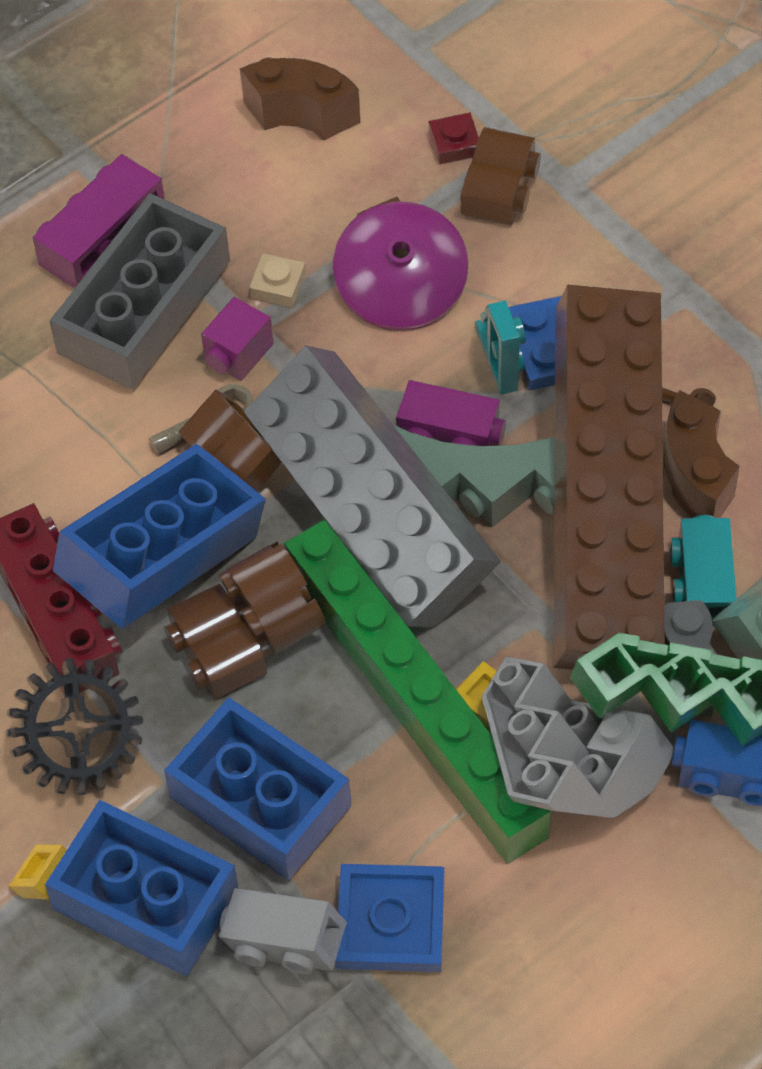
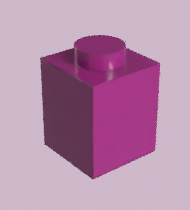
[201,297,274,381]

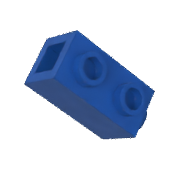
[672,719,762,806]

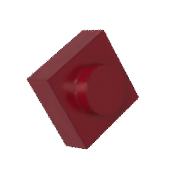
[428,112,479,165]

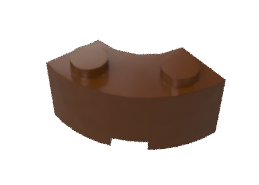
[240,57,361,141]
[663,390,740,518]

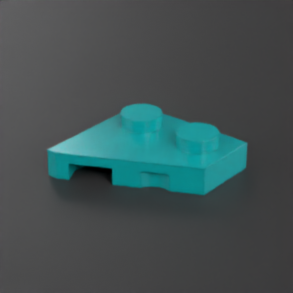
[475,300,526,395]

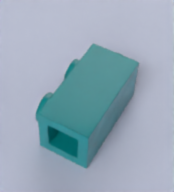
[670,515,737,627]

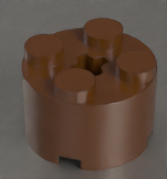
[218,541,326,659]

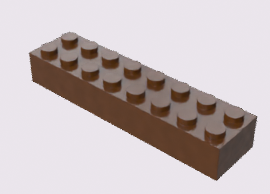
[553,284,665,670]

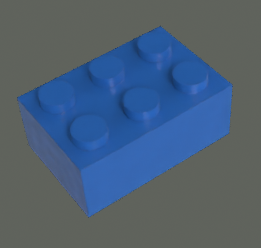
[164,697,352,881]
[45,799,239,977]

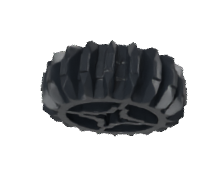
[6,658,143,795]

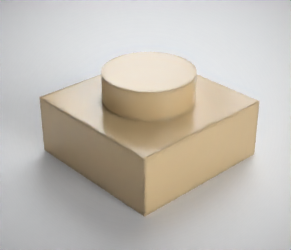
[249,253,306,308]

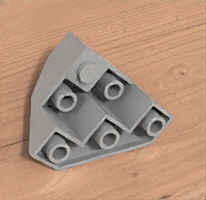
[482,656,674,818]

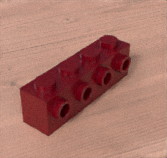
[0,503,122,695]

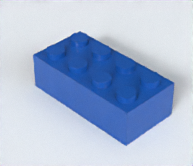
[53,443,266,629]

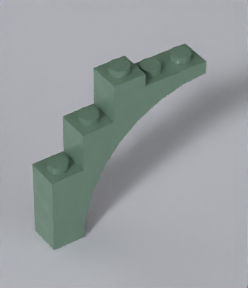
[393,424,555,527]

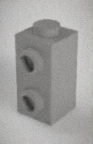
[219,888,347,974]

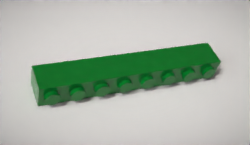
[284,520,551,864]

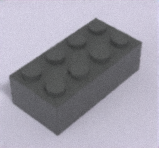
[49,193,230,389]

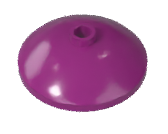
[333,202,468,331]

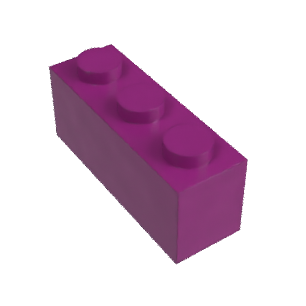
[32,153,165,288]

